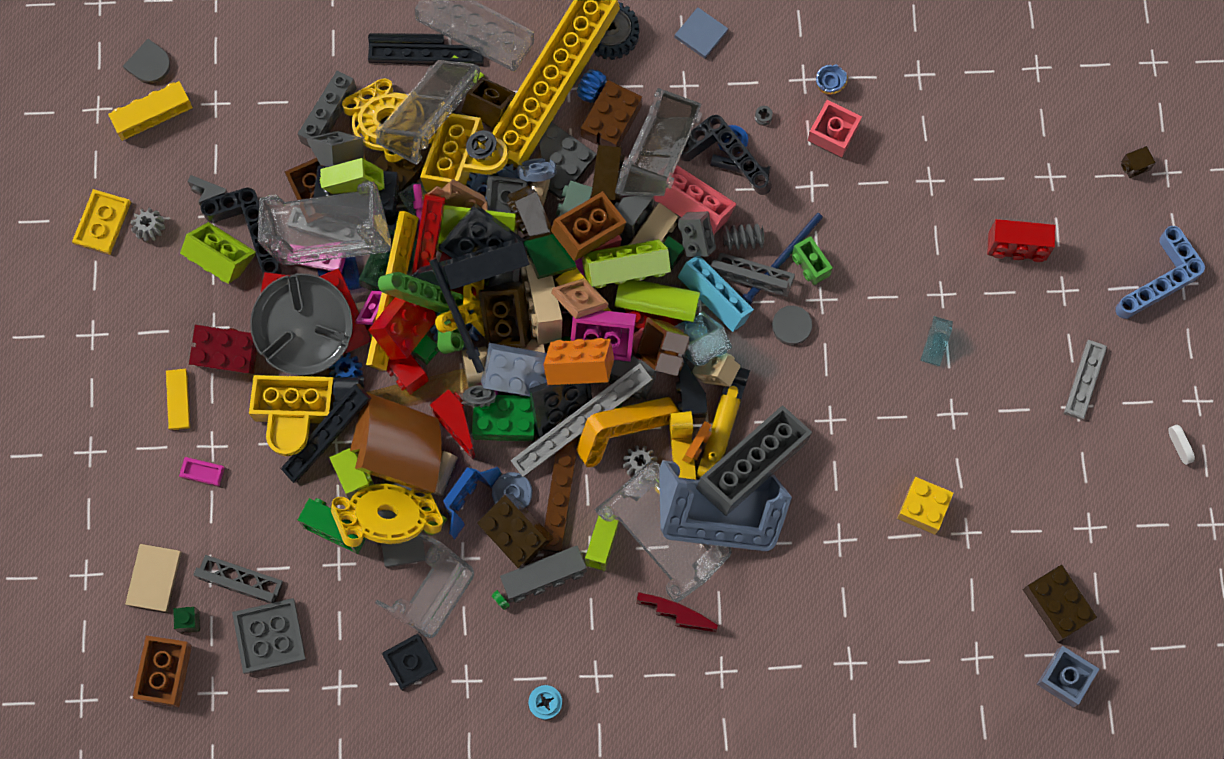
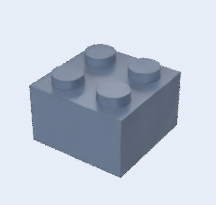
[1036,646,1099,707]

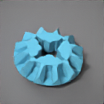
[528,685,562,720]

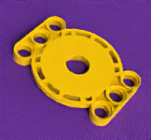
[342,78,435,162]
[331,484,443,547]

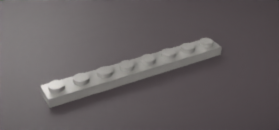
[511,363,653,477]

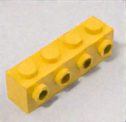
[108,81,193,141]

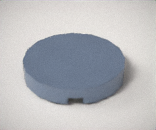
[518,158,557,182]
[492,472,533,508]

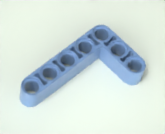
[1116,226,1205,319]

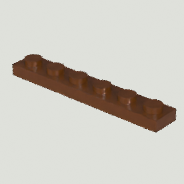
[543,435,579,553]

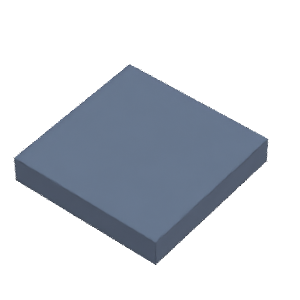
[674,7,728,59]

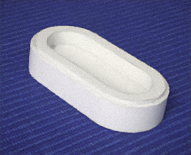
[1168,425,1195,465]

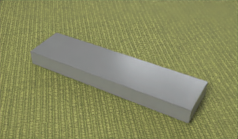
[1063,340,1107,421]

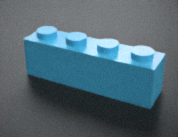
[678,256,754,332]

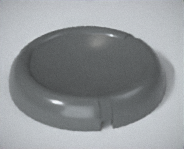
[250,273,353,375]

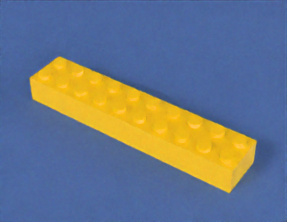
[492,0,620,169]

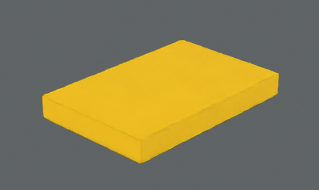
[72,189,131,255]

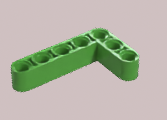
[378,272,464,354]

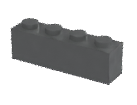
[500,546,587,603]

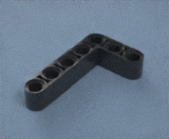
[675,115,772,195]
[201,187,281,274]

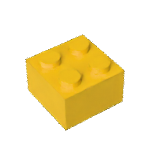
[897,477,953,535]

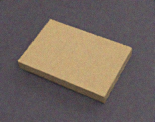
[125,544,181,612]

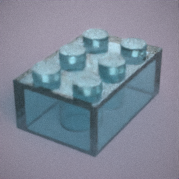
[675,311,732,367]

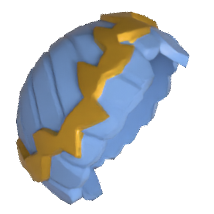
[816,64,848,95]

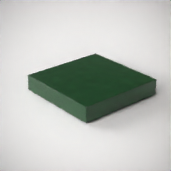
[524,234,576,279]

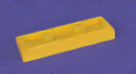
[166,369,190,430]

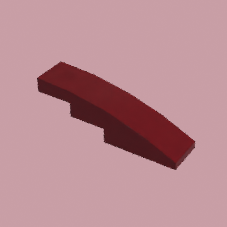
[636,592,718,632]

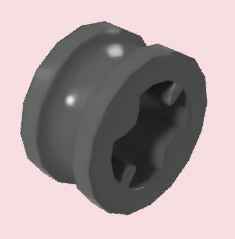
[755,106,773,126]

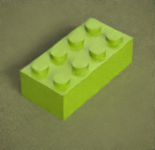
[582,239,671,288]

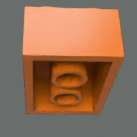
[543,338,614,385]

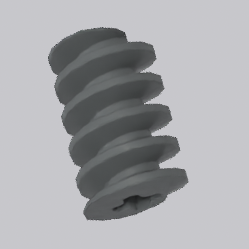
[723,224,764,250]

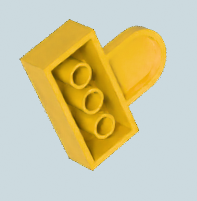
[420,112,509,191]
[249,375,335,456]

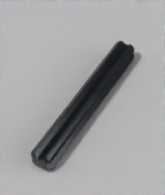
[368,33,444,44]

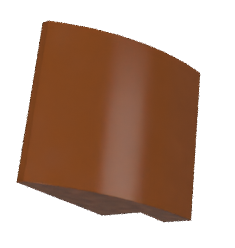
[350,392,441,494]

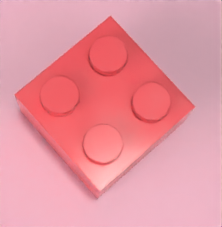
[807,100,862,157]

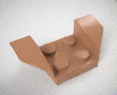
[428,179,488,210]

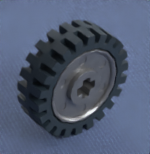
[594,2,640,60]

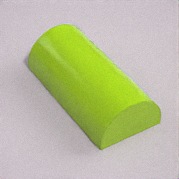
[615,279,700,322]

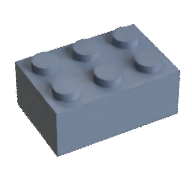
[481,343,547,396]

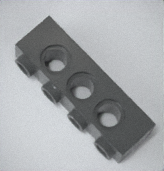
[298,71,357,148]

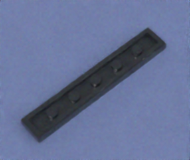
[368,43,484,66]
[280,383,372,483]

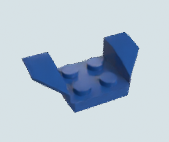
[443,467,502,540]

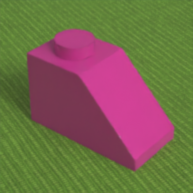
[356,291,382,325]

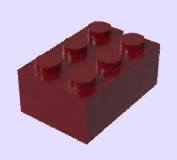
[189,324,257,374]

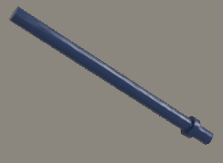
[742,213,823,305]

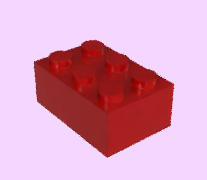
[987,219,1056,262]
[369,297,437,360]

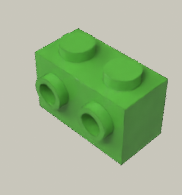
[792,236,833,285]

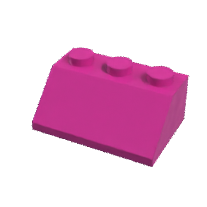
[571,310,636,362]

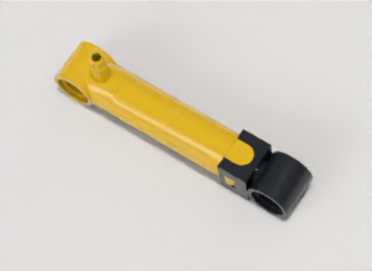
[696,367,750,478]

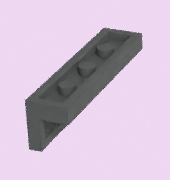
[711,252,795,297]
[193,555,283,603]

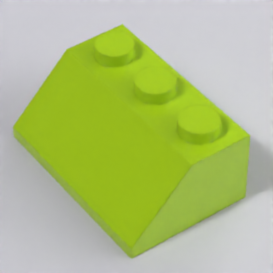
[180,222,256,284]

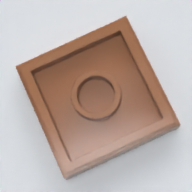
[551,278,609,319]

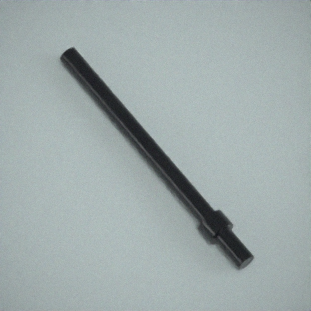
[429,258,485,374]

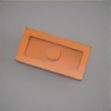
[682,421,712,464]

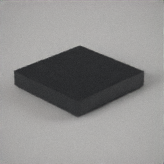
[382,633,438,691]

